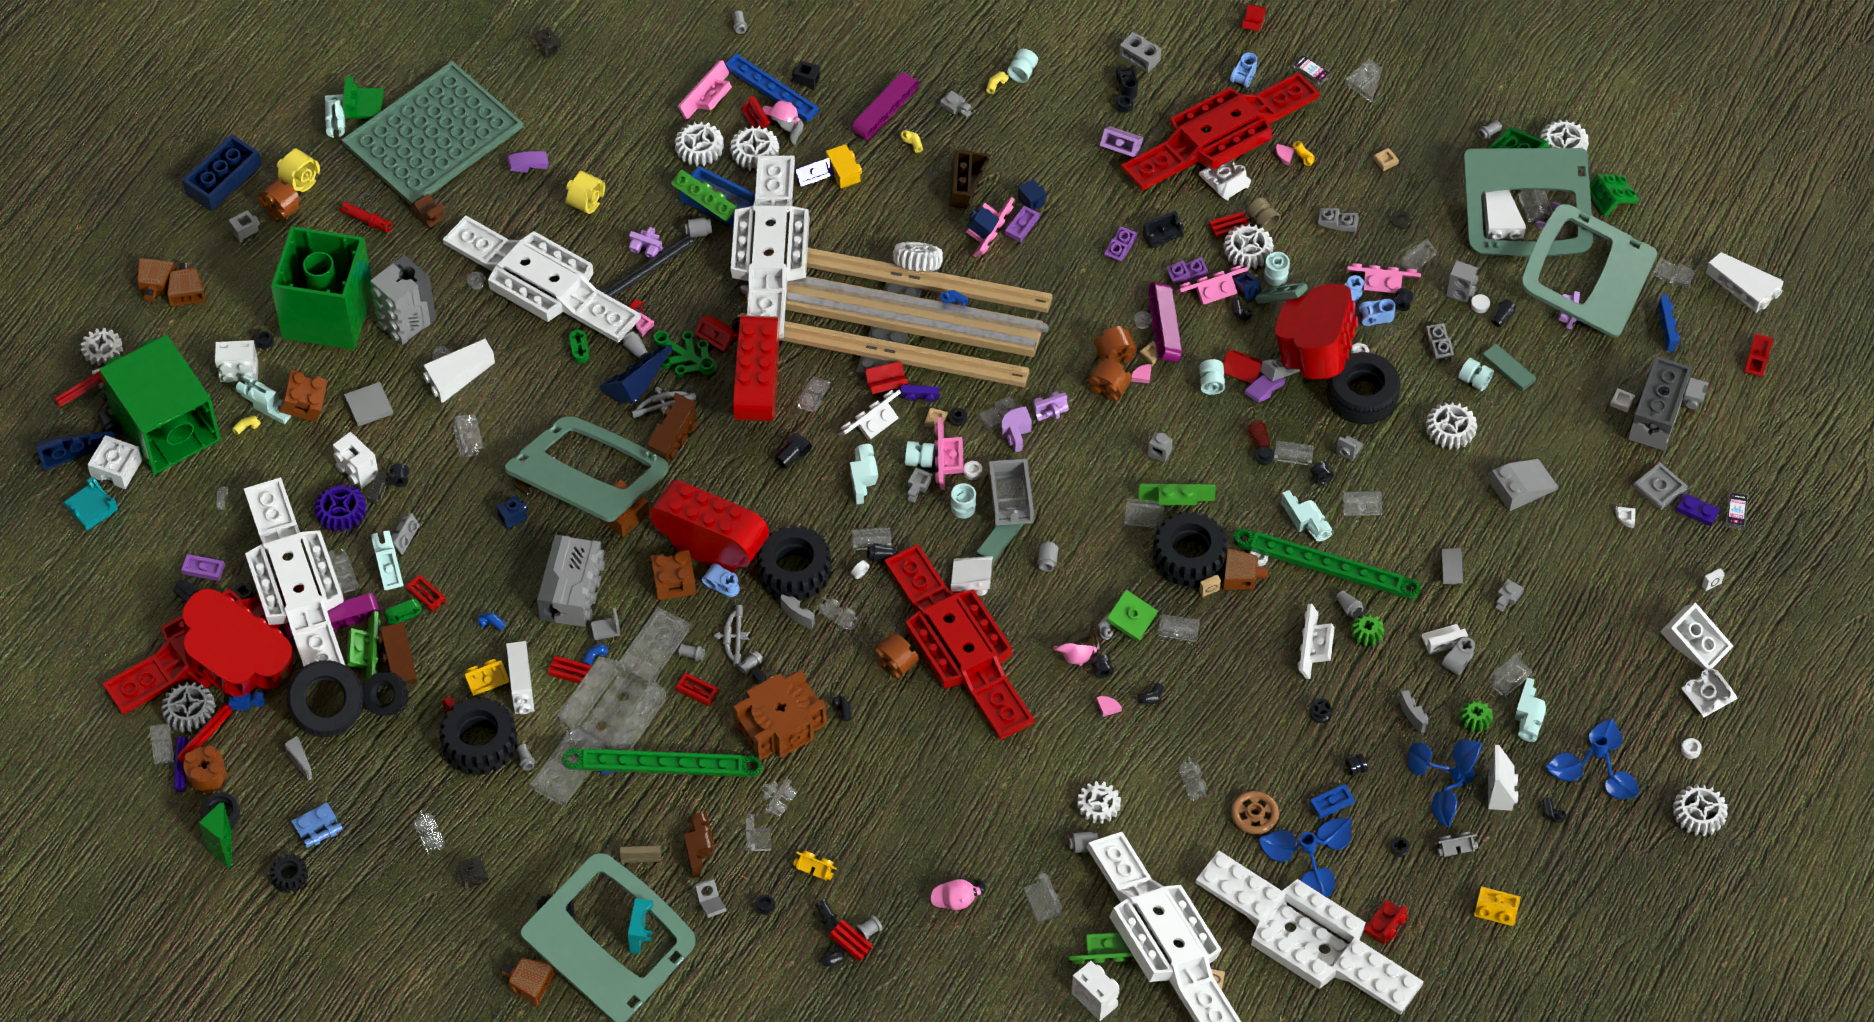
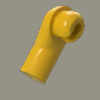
[1293,141,1315,166]

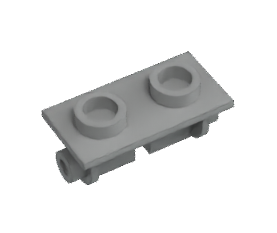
[391,513,420,555]
[1434,832,1478,858]

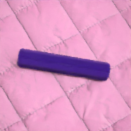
[174,736,188,792]

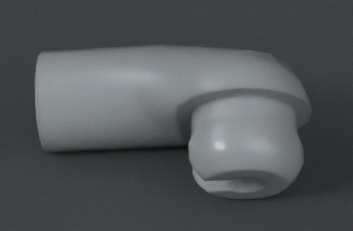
[1097,613,1113,640]

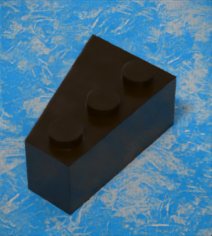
[949,149,991,209]

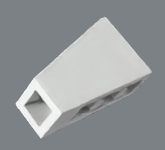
[1482,190,1526,240]
[1706,252,1783,313]
[423,339,495,403]
[506,641,535,714]

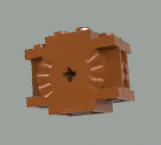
[733,670,827,760]

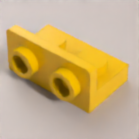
[463,659,510,697]
[1474,886,1521,926]

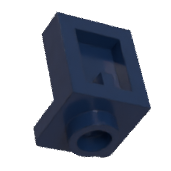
[1233,272,1262,302]

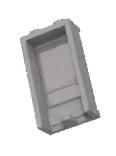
[989,459,1034,526]

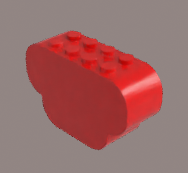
[1275,284,1358,379]
[734,315,780,422]
[649,480,769,573]
[183,589,293,697]

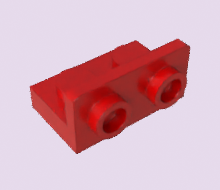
[1364,899,1408,945]

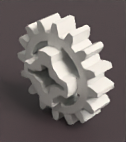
[81,328,123,366]
[1077,781,1121,824]

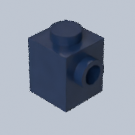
[1018,179,1046,210]
[967,207,1000,239]
[496,495,528,529]

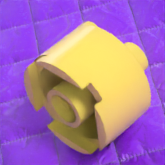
[277,148,320,192]
[565,171,605,214]

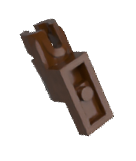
[684,812,714,878]

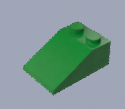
[1487,127,1550,149]

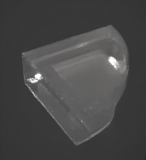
[217,486,228,510]

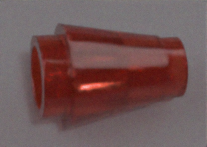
[1248,420,1270,448]

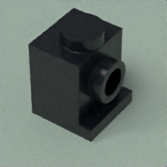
[792,60,821,90]

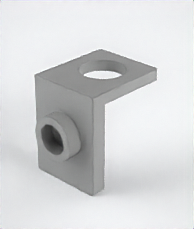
[1336,436,1363,461]
[591,608,620,640]
[695,878,727,918]

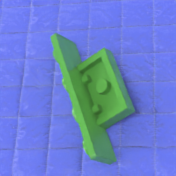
[671,170,737,222]
[1138,484,1216,505]
[347,611,380,684]
[1067,933,1136,964]

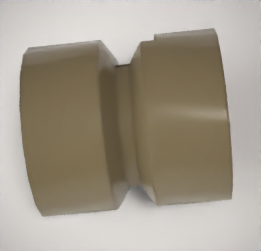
[1246,197,1281,232]

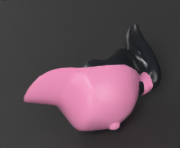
[931,878,986,910]

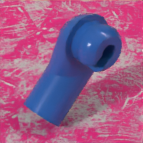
[940,290,969,306]
[477,613,506,631]
[582,643,608,666]

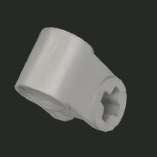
[1442,637,1475,676]

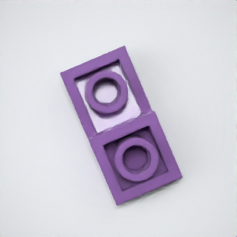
[507,151,549,173]
[1104,226,1137,262]
[1166,257,1209,283]
[1245,375,1286,403]

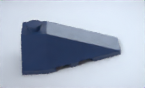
[599,345,672,404]
[33,431,114,471]

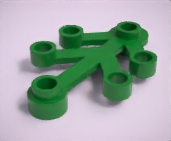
[654,331,717,378]

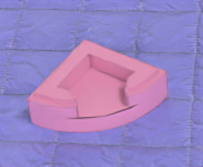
[1276,144,1294,166]
[636,312,654,337]
[1131,364,1152,383]
[1096,696,1122,717]

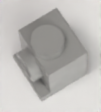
[229,210,260,243]
[1682,378,1709,410]
[1148,432,1173,463]

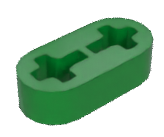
[569,330,589,364]
[384,599,422,625]

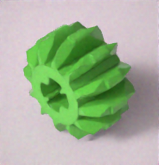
[1351,614,1384,647]
[1459,699,1493,733]

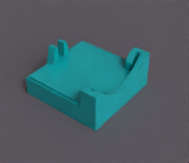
[63,476,118,531]
[628,898,654,954]

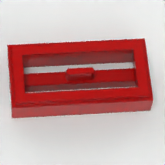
[741,97,771,130]
[1209,212,1249,239]
[405,574,446,612]
[548,656,592,685]
[675,672,719,707]
[829,919,873,962]

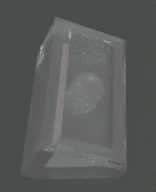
[1397,238,1438,270]
[1342,491,1382,516]

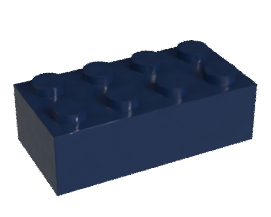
[182,134,261,211]

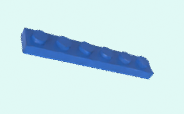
[725,53,819,123]

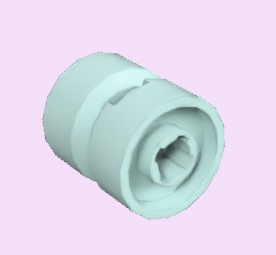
[1007,49,1038,83]
[1264,252,1290,286]
[1458,358,1494,391]
[1199,359,1225,395]
[905,441,935,468]
[951,483,976,518]

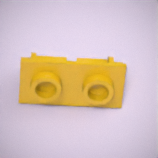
[793,850,837,881]

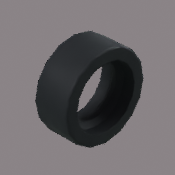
[200,792,240,829]

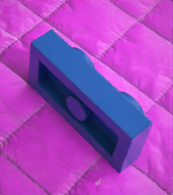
[1310,784,1355,819]

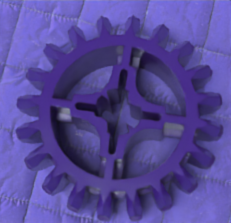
[314,483,367,533]

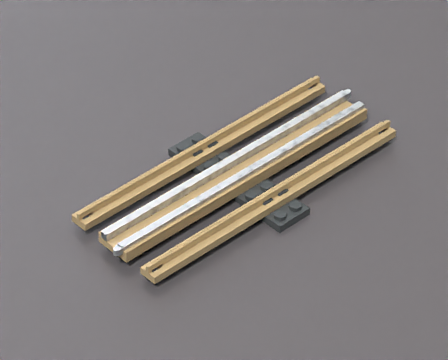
[737,244,1052,387]

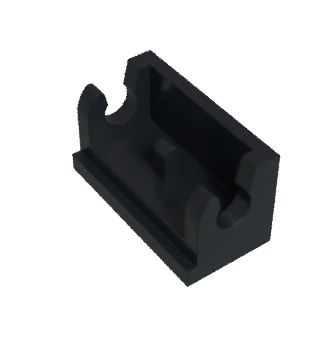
[1142,211,1184,249]

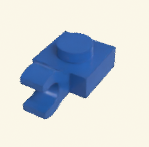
[228,692,265,711]

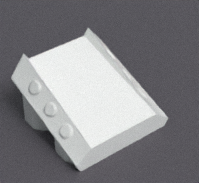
[1199,160,1251,201]
[951,556,993,596]
[1681,668,1738,717]

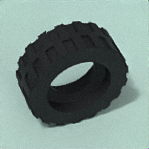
[363,672,409,716]

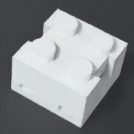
[215,340,258,383]
[333,432,379,489]
[88,435,143,489]
[1072,961,1119,1021]

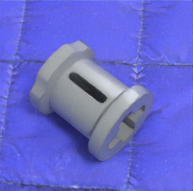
[856,915,883,940]

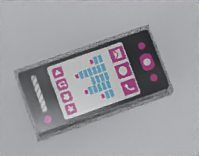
[1292,54,1331,87]
[1725,492,1748,530]

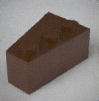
[647,392,697,463]
[378,622,417,685]

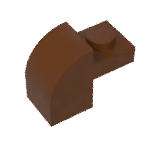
[410,193,445,228]

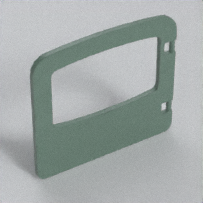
[1464,148,1593,257]
[1521,204,1657,338]
[505,416,668,522]
[520,853,696,1022]

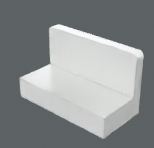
[1421,624,1468,655]

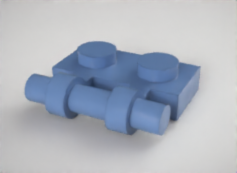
[291,803,343,848]

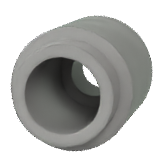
[685,218,712,238]
[1037,541,1059,572]
[1069,831,1098,853]

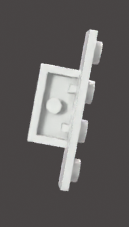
[838,390,901,440]
[1298,604,1335,679]

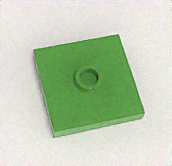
[1105,590,1158,642]

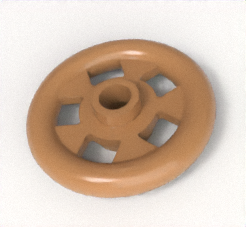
[1231,791,1279,834]

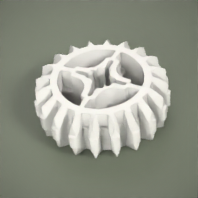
[1540,119,1589,152]
[675,121,724,167]
[730,125,779,171]
[1223,224,1274,270]
[893,241,943,272]
[1425,401,1477,450]
[1673,784,1728,836]

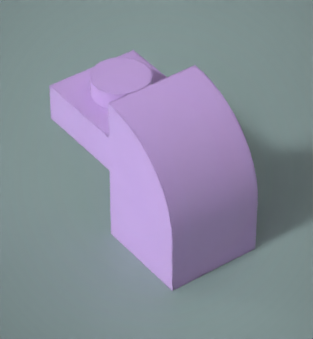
[1001,406,1032,452]

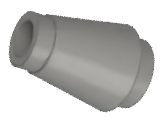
[622,331,648,360]
[1336,591,1363,618]

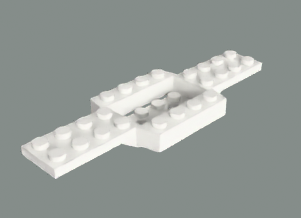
[731,156,810,338]
[443,215,641,343]
[244,477,345,667]
[1087,832,1241,1022]
[1196,851,1424,1015]

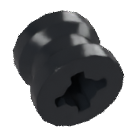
[1393,288,1414,311]
[1310,461,1334,485]
[389,464,409,487]
[1091,655,1114,678]
[1311,698,1331,723]
[1345,753,1368,777]

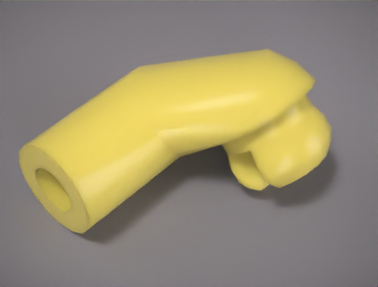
[986,71,1009,94]
[901,130,923,153]
[232,415,261,435]

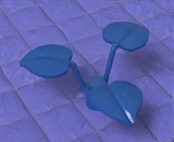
[1546,718,1639,799]
[1408,739,1482,827]
[1260,818,1351,898]

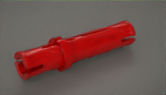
[340,202,393,233]

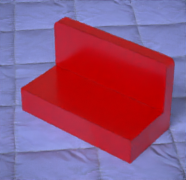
[694,316,739,352]
[1223,349,1263,384]
[865,361,909,394]

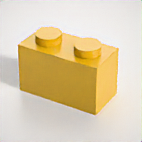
[826,144,862,189]

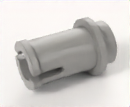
[732,11,747,34]
[1478,120,1502,140]
[679,644,705,661]
[738,650,763,675]
[516,744,535,770]

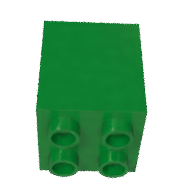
[271,226,372,350]
[99,335,221,475]

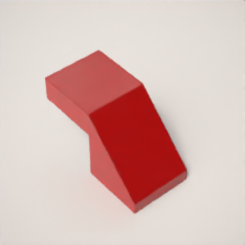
[1242,4,1267,31]
[1744,333,1774,377]

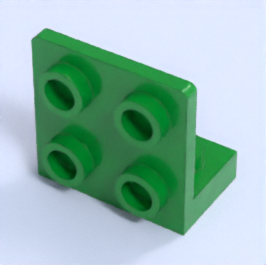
[342,76,384,119]
[1590,174,1640,216]

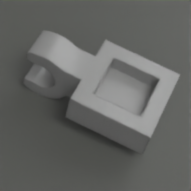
[940,90,971,118]
[907,468,933,503]
[1495,579,1524,612]

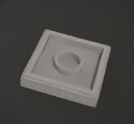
[344,382,393,426]
[1633,462,1688,511]

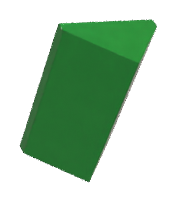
[199,803,232,867]

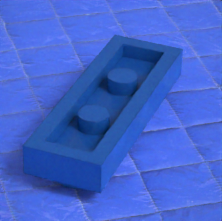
[1658,295,1679,352]

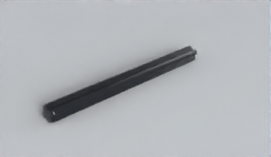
[602,235,694,298]

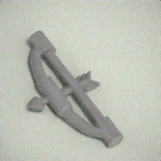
[631,387,696,418]
[714,605,750,667]

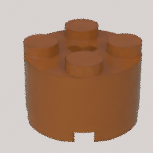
[257,179,302,222]
[1094,326,1137,363]
[1088,358,1132,402]
[873,632,919,679]
[183,746,227,793]

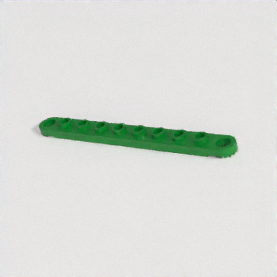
[1234,528,1420,599]
[562,748,762,777]

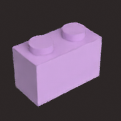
[1100,126,1144,157]

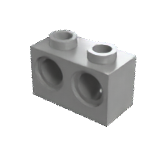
[1119,32,1161,73]
[1446,261,1479,303]

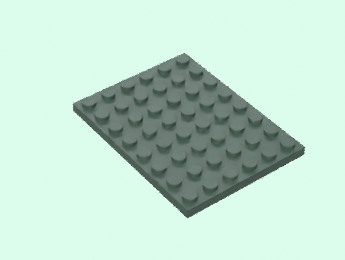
[342,61,523,205]

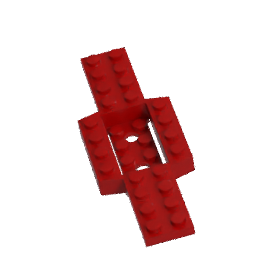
[1121,72,1320,191]
[884,544,1035,740]
[102,575,321,715]

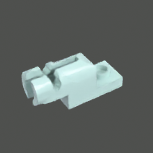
[325,94,346,138]
[236,375,291,425]
[850,444,878,504]
[1281,490,1333,542]
[371,530,404,591]
[1514,678,1546,742]

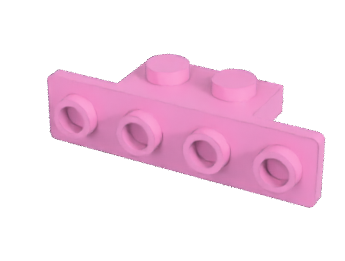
[678,60,732,119]
[966,197,1015,258]
[1346,263,1421,294]
[1176,265,1248,305]
[934,417,964,490]

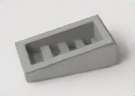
[1260,359,1300,381]
[285,736,313,781]

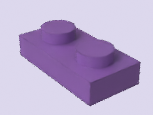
[1005,206,1040,243]
[181,554,225,581]

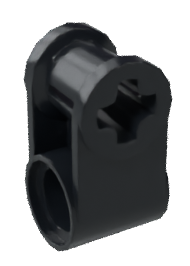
[1116,65,1138,99]

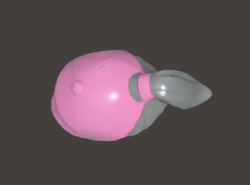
[762,100,803,145]

